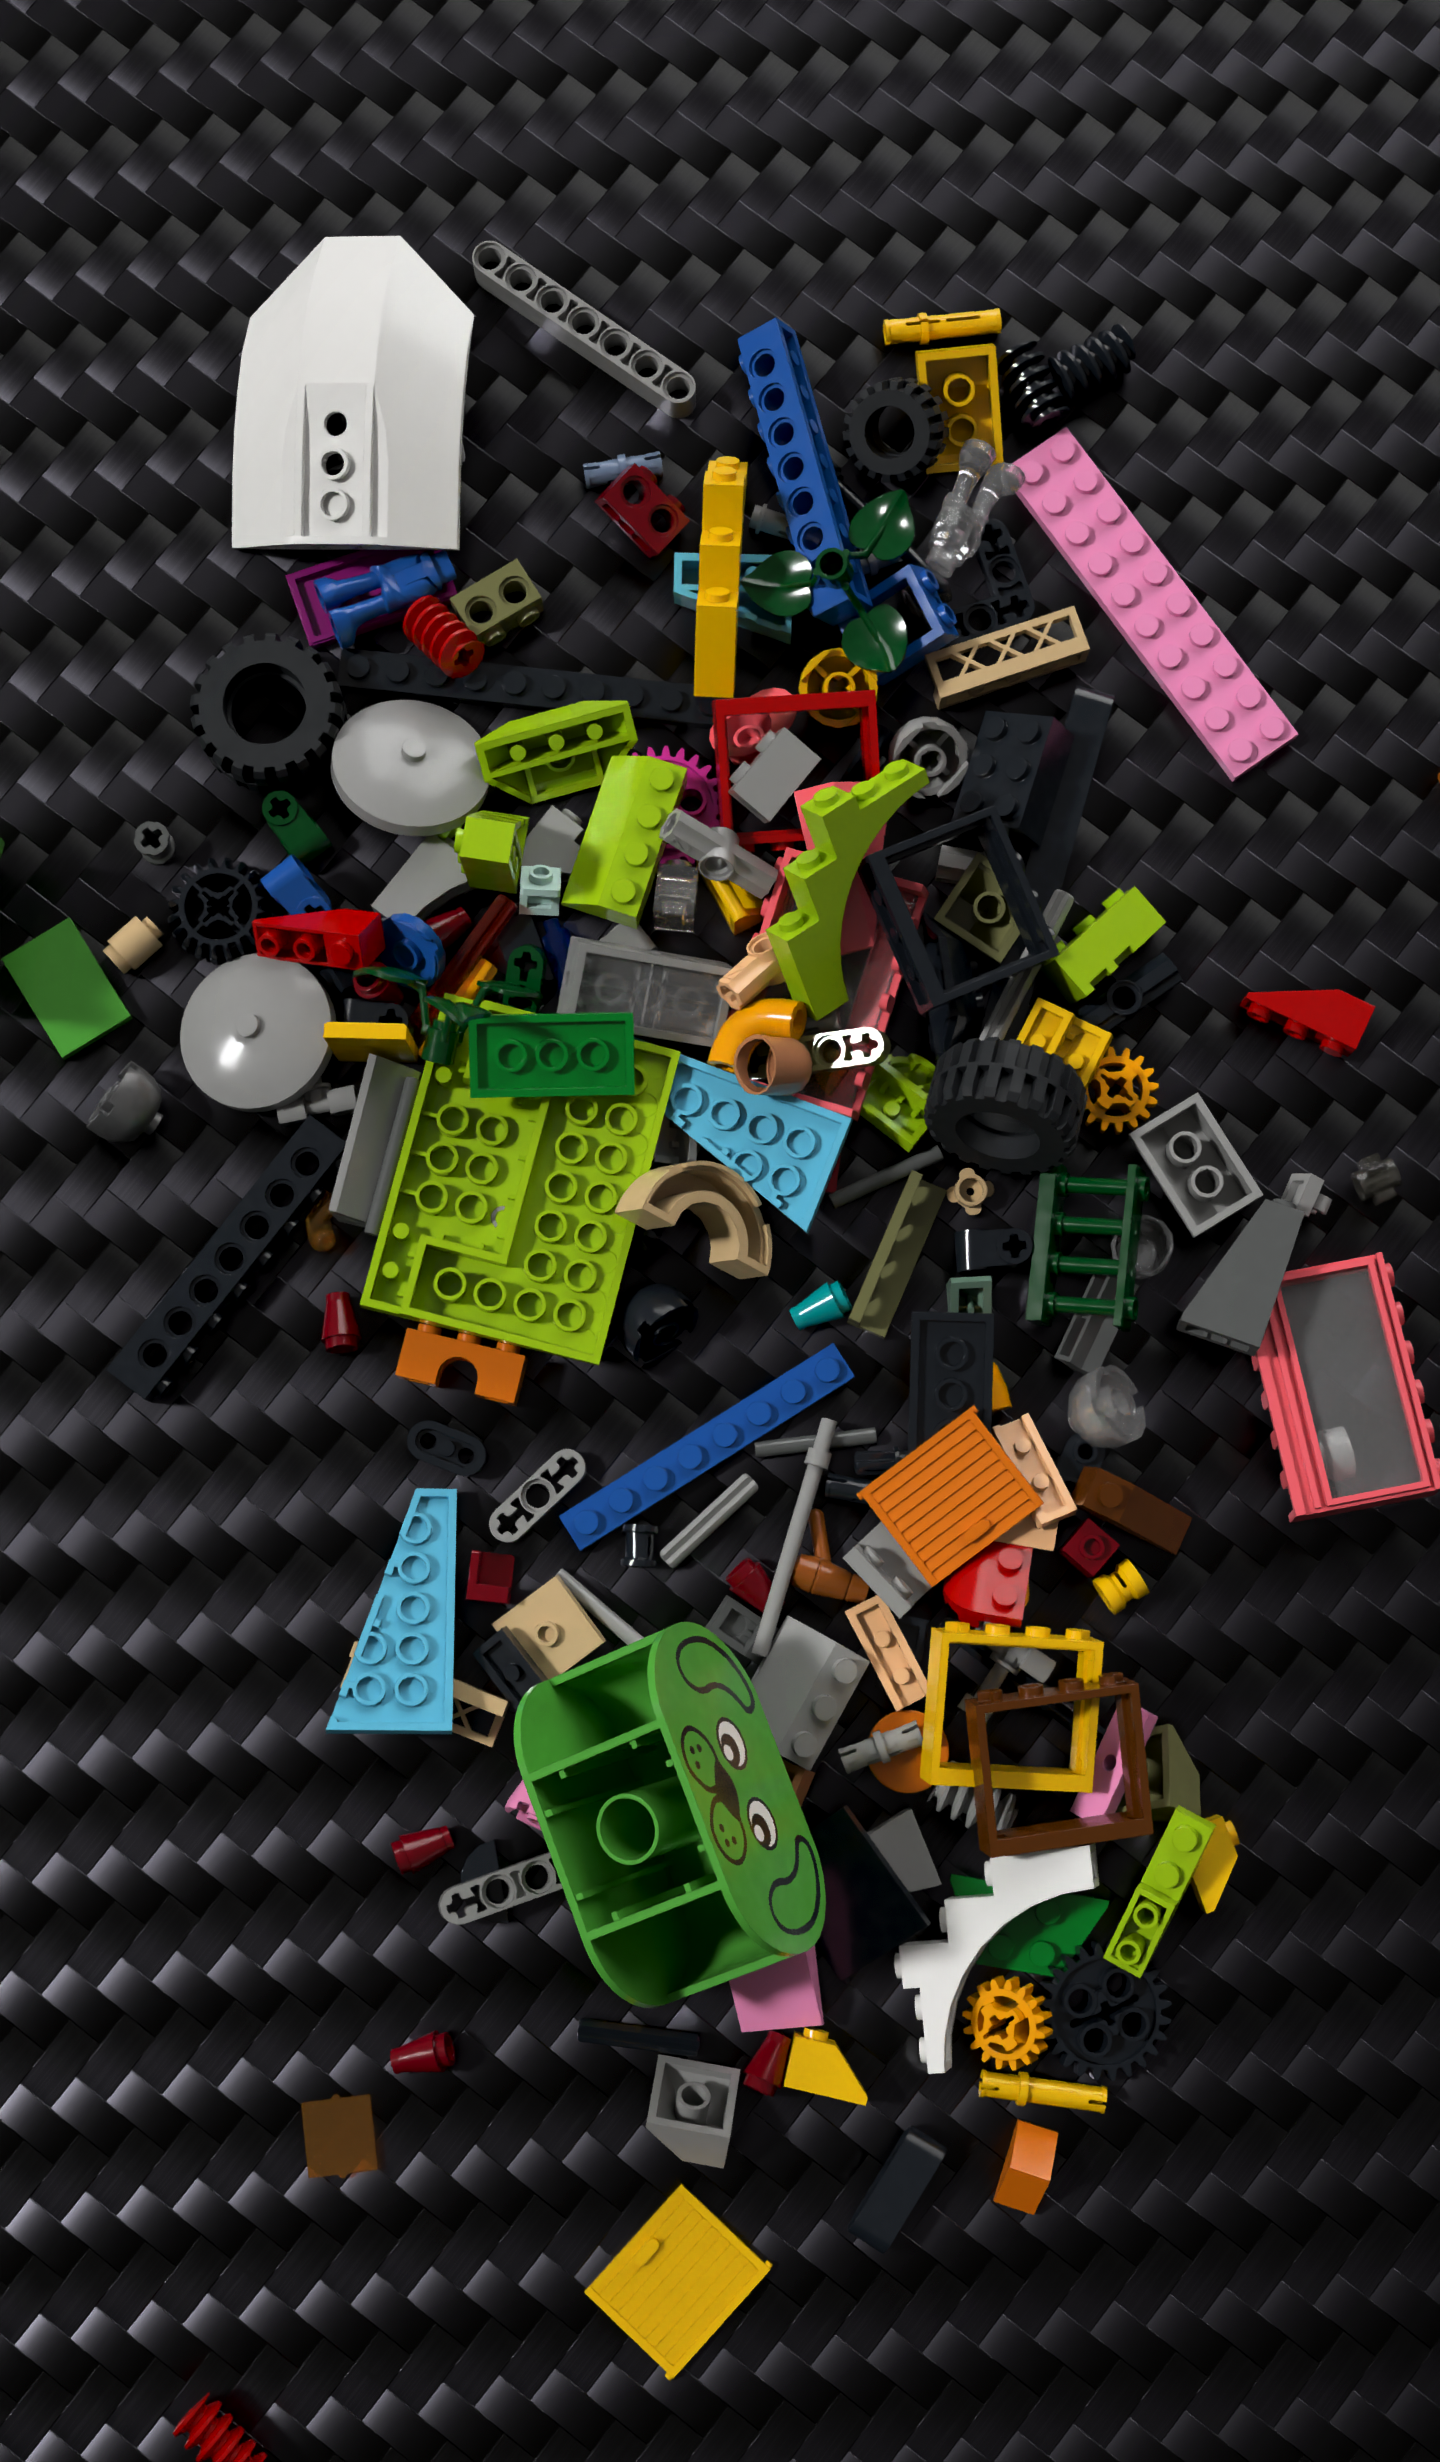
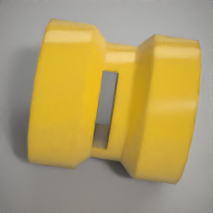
[1092,1559,1149,1615]

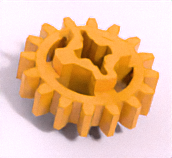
[1085,1047,1159,1135]
[962,1975,1053,2071]

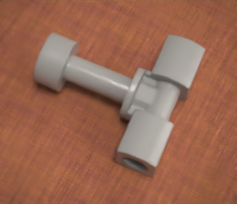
[276,1077,358,1128]
[957,1621,1057,1723]

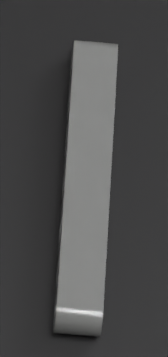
[472,241,696,419]

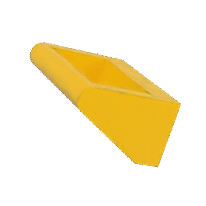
[696,860,764,936]

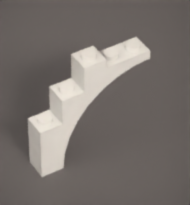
[894,1843,1100,2074]

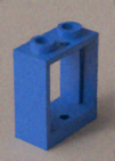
[838,564,959,686]

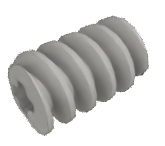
[927,1760,1020,1830]

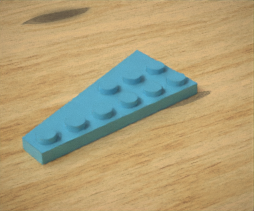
[634,1037,853,1234]
[326,1488,457,1734]

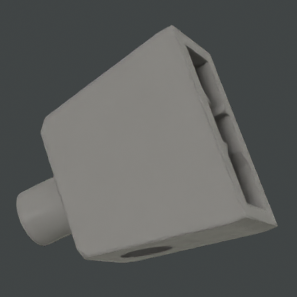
[867,1807,942,1892]

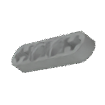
[438,1852,563,1925]

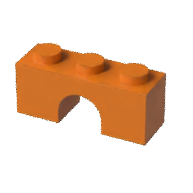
[395,1323,528,1407]

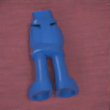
[313,550,457,650]

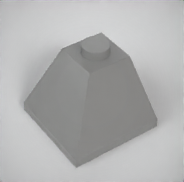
[646,2054,740,2169]

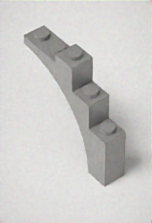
[371,805,585,921]

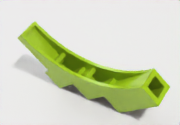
[766,759,930,1021]

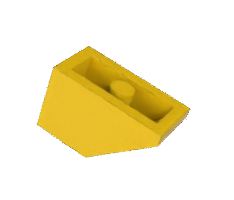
[1190,1814,1240,1914]
[783,2027,868,2106]

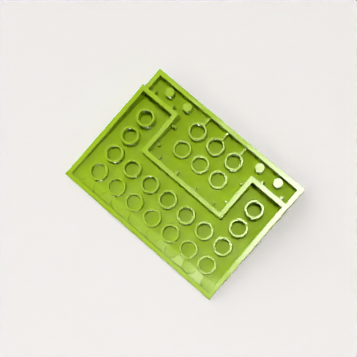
[360,993,681,1366]

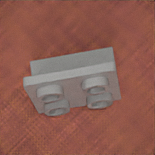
[843,1521,931,1619]

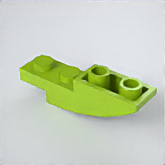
[1103,1805,1217,1978]

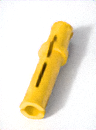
[883,308,1002,345]
[978,2069,1107,2114]

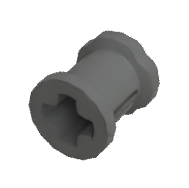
[134,821,176,866]

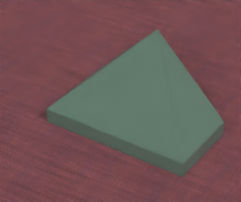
[946,1276,992,1313]

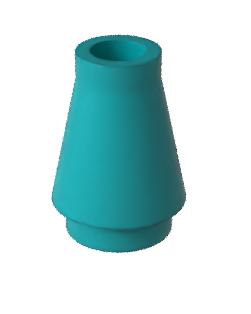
[789,1281,852,1331]

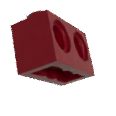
[594,463,690,558]

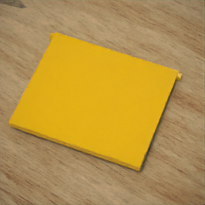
[584,2183,773,2381]

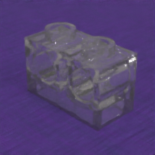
[653,859,699,933]

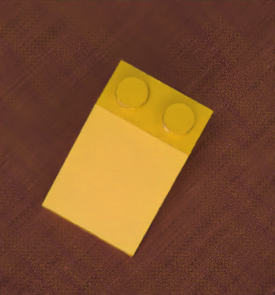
[915,343,1004,474]

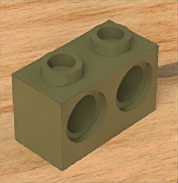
[450,559,544,647]

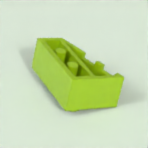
[454,810,530,894]

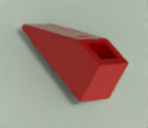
[251,908,386,970]
[1240,989,1376,1057]

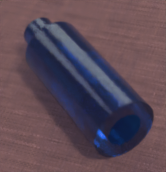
[542,918,571,991]

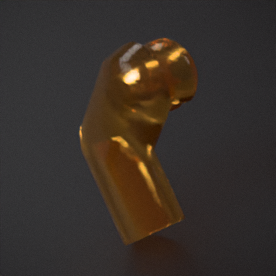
[305,1191,336,1251]

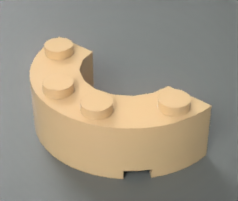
[615,1161,772,1279]

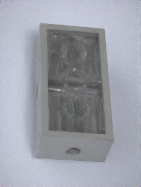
[556,936,733,1047]

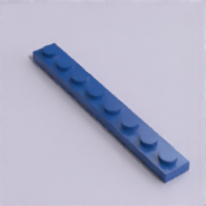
[559,1343,855,1551]

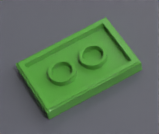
[1,917,133,1060]

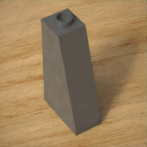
[1176,1199,1305,1357]

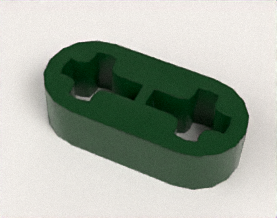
[503,944,547,1013]

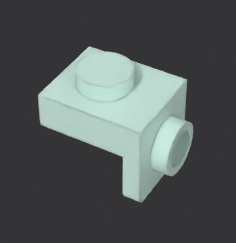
[519,865,561,916]

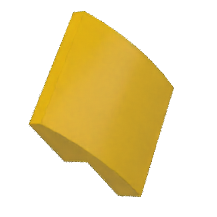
[1016,997,1113,1090]

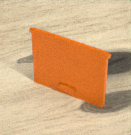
[856,1405,1044,1587]

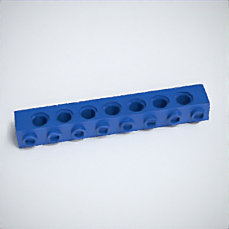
[737,317,873,626]

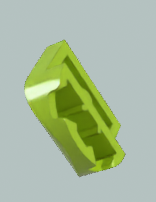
[850,1053,935,1153]

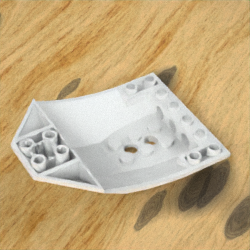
[232,236,476,550]

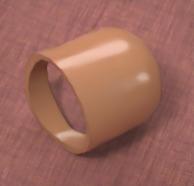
[734,1034,812,1096]

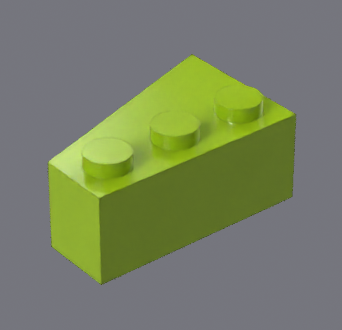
[1039,886,1166,1005]

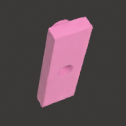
[1070,1708,1158,1818]

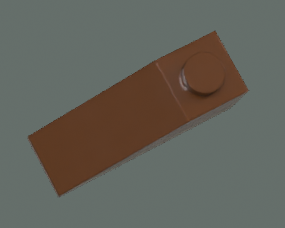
[1071,1466,1192,1555]

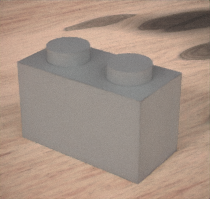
[728,727,821,823]

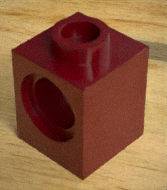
[1057,1518,1120,1578]

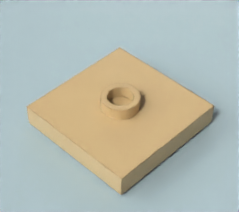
[492,1575,606,1679]

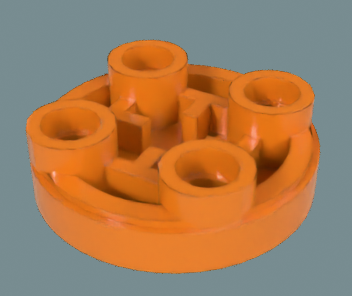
[868,1710,949,1793]

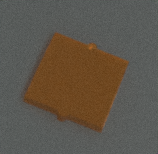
[301,2094,378,2178]

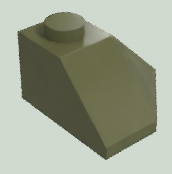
[933,852,1020,964]
[1115,1724,1201,1822]

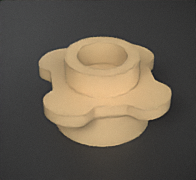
[946,1168,994,1216]

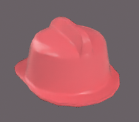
[709,688,797,765]

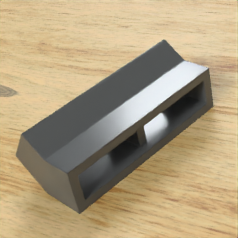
[1054,1274,1139,1379]

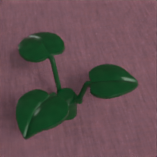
[741,489,915,673]
[352,966,544,1065]

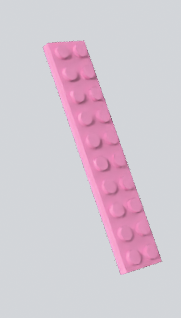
[1002,427,1298,782]

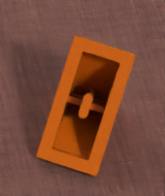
[993,2119,1058,2215]

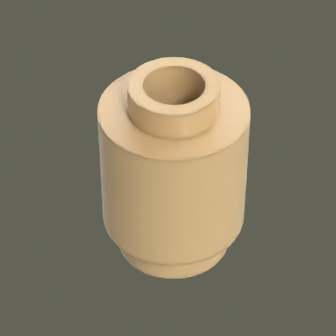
[103,916,163,974]

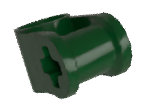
[262,790,332,866]

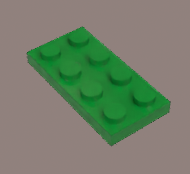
[468,1012,635,1098]

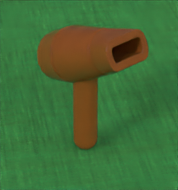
[790,1508,869,1604]

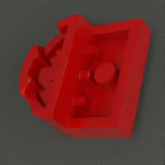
[943,1541,1033,1628]

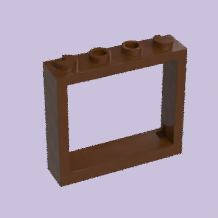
[964,1672,1154,1858]

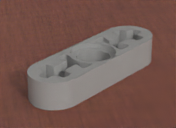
[489,1449,586,1543]

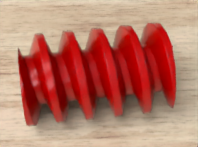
[403,595,485,678]
[172,2392,267,2462]

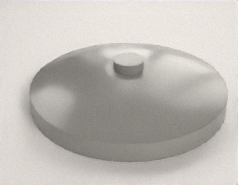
[331,700,489,836]
[180,953,336,1112]

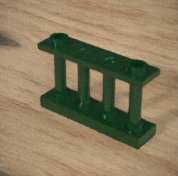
[1025,1164,1150,1332]

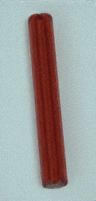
[410,894,518,1029]

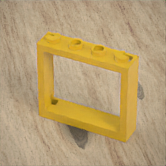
[920,1621,1104,1793]

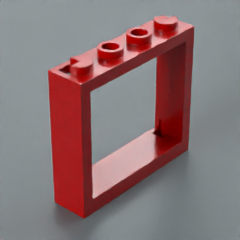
[712,690,880,852]

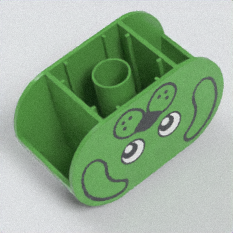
[514,1622,826,2008]

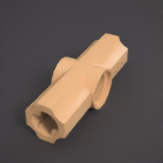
[716,932,785,1010]

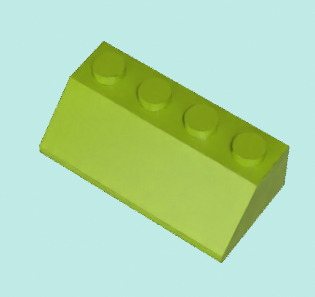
[561,756,687,929]

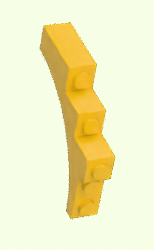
[694,456,748,698]

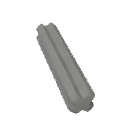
[660,1473,759,1568]

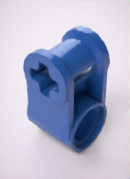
[261,854,331,915]

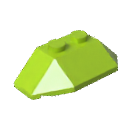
[474,701,638,804]

